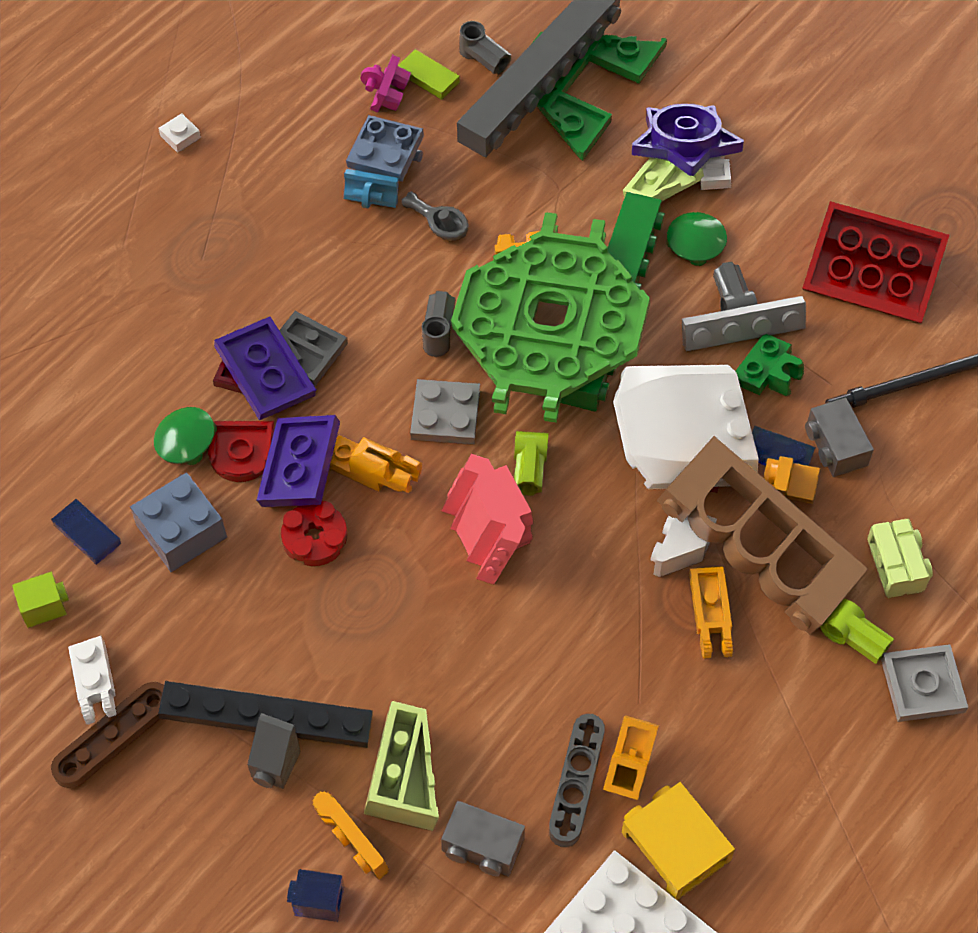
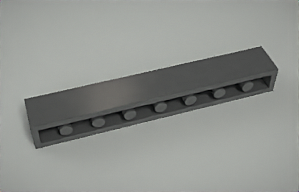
[457,0,621,158]

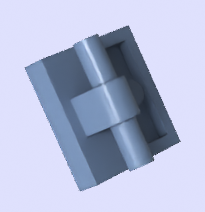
[346,115,424,181]

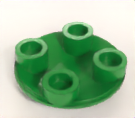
[666,212,727,266]
[154,407,217,465]

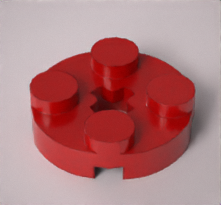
[281,501,348,566]

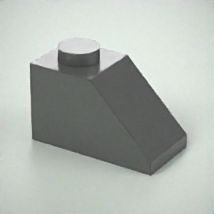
[247,713,300,789]

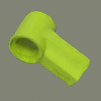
[514,431,548,496]
[820,599,894,664]

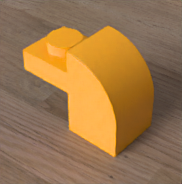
[763,456,820,504]
[603,715,659,800]

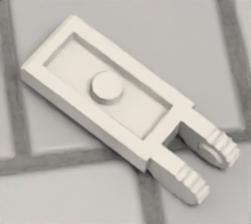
[68,636,116,725]

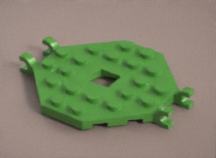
[451,212,650,423]

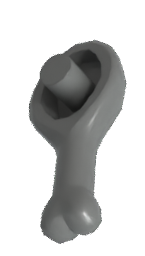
[402,191,469,241]

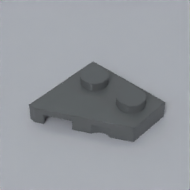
[279,311,348,387]

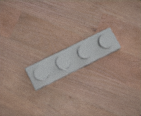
[682,296,806,351]

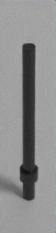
[825,354,978,408]

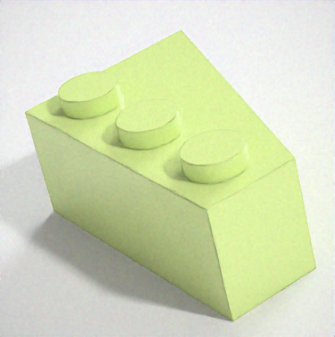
[364,701,439,831]

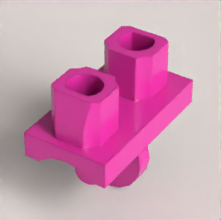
[360,54,411,113]

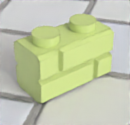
[867,519,933,598]

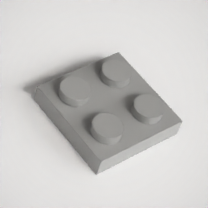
[410,379,480,444]
[881,644,968,722]

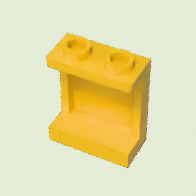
[621,782,735,900]

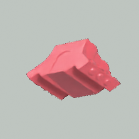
[441,454,533,584]

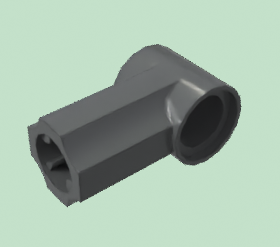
[459,21,511,75]
[713,262,758,311]
[422,291,456,357]

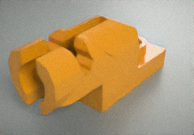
[329,435,422,493]

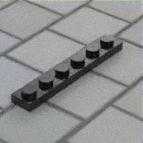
[158,681,373,748]

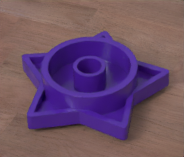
[632,104,744,176]

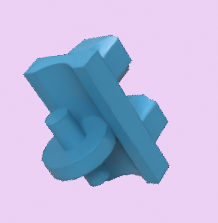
[344,169,399,209]

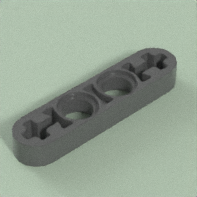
[549,714,605,847]

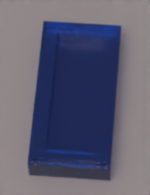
[51,499,121,565]

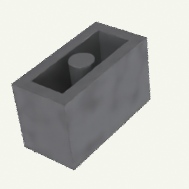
[805,398,874,477]
[441,801,525,877]

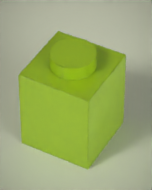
[12,571,69,628]

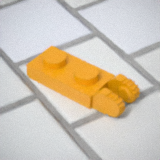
[689,567,733,659]
[312,791,389,880]

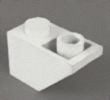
[651,516,717,577]

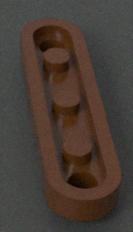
[51,682,164,788]

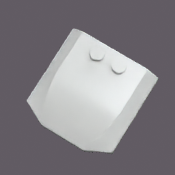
[613,365,759,489]

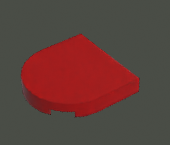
[208,421,275,482]

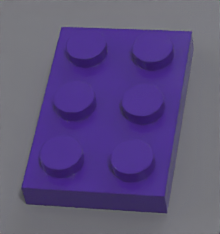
[214,317,316,421]
[256,415,340,507]

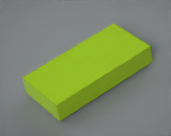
[398,49,460,100]

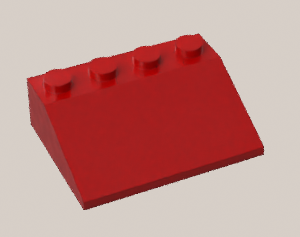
[802,201,950,324]

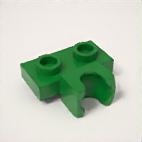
[735,334,804,396]

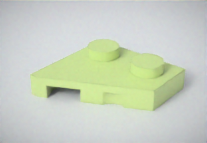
[623,158,704,201]

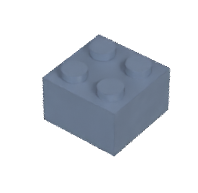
[130,472,227,572]

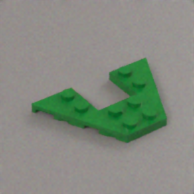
[531,32,667,161]

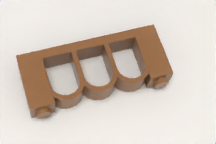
[657,436,868,634]

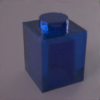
[287,869,345,922]

